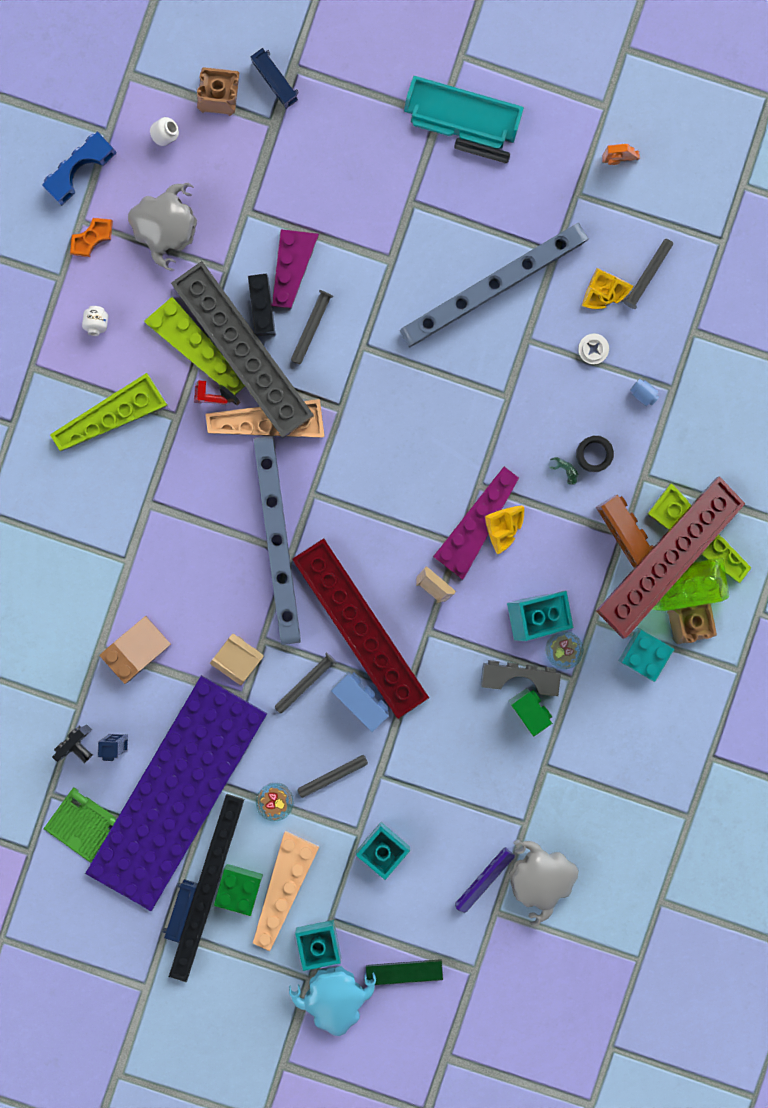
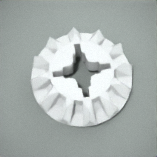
[578,333,609,364]

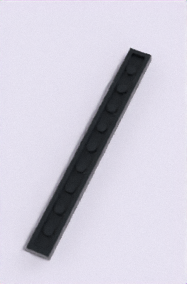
[168,794,245,983]

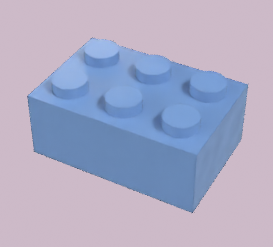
[331,671,389,732]

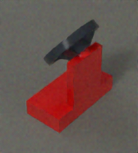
[194,380,241,406]

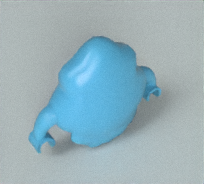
[289,966,376,1036]

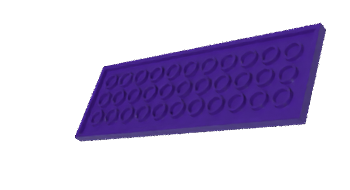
[85,675,267,911]

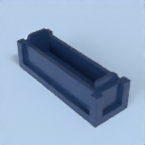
[250,48,299,109]
[98,734,128,761]
[162,879,198,943]

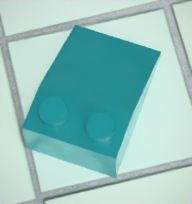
[507,591,574,641]

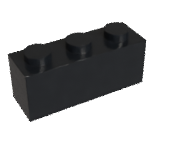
[248,273,276,337]

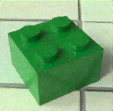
[508,688,553,737]
[214,864,263,916]

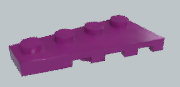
[272,229,319,309]

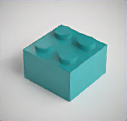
[618,628,674,682]
[356,822,410,880]
[295,920,341,971]

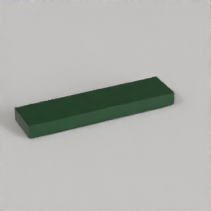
[366,959,443,986]

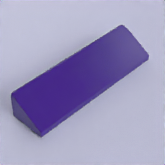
[455,847,515,913]

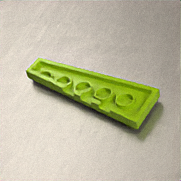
[144,297,245,395]
[50,373,168,451]
[647,483,751,583]

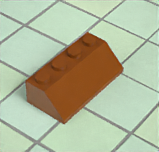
[596,495,654,568]

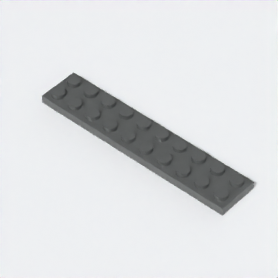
[171,261,314,438]

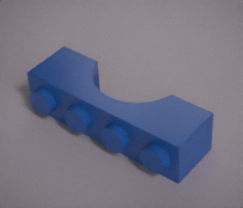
[42,131,117,206]

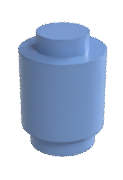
[630,378,659,406]

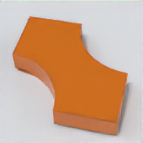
[70,218,113,257]

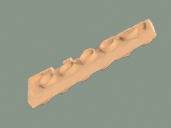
[205,399,325,438]
[253,831,319,951]

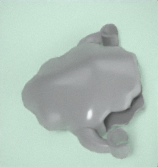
[128,183,197,271]
[509,840,579,927]

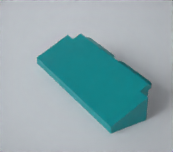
[404,76,524,149]

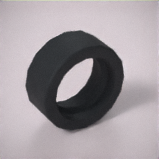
[576,435,614,472]

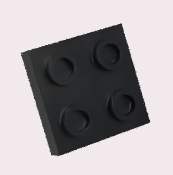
[52,724,93,764]

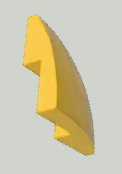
[582,268,633,309]
[485,505,524,554]

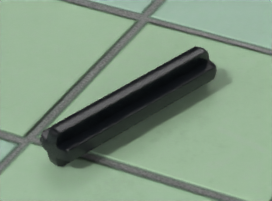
[454,138,510,163]

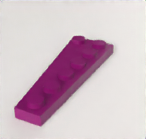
[433,466,519,580]

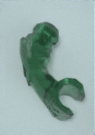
[549,457,579,485]

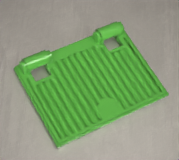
[43,787,116,863]

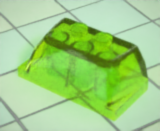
[653,557,729,611]

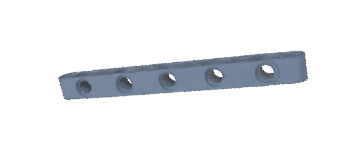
[399,223,589,347]
[254,435,301,645]

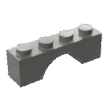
[481,660,561,696]

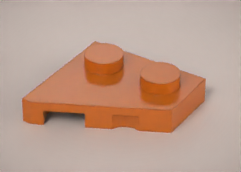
[602,144,640,165]

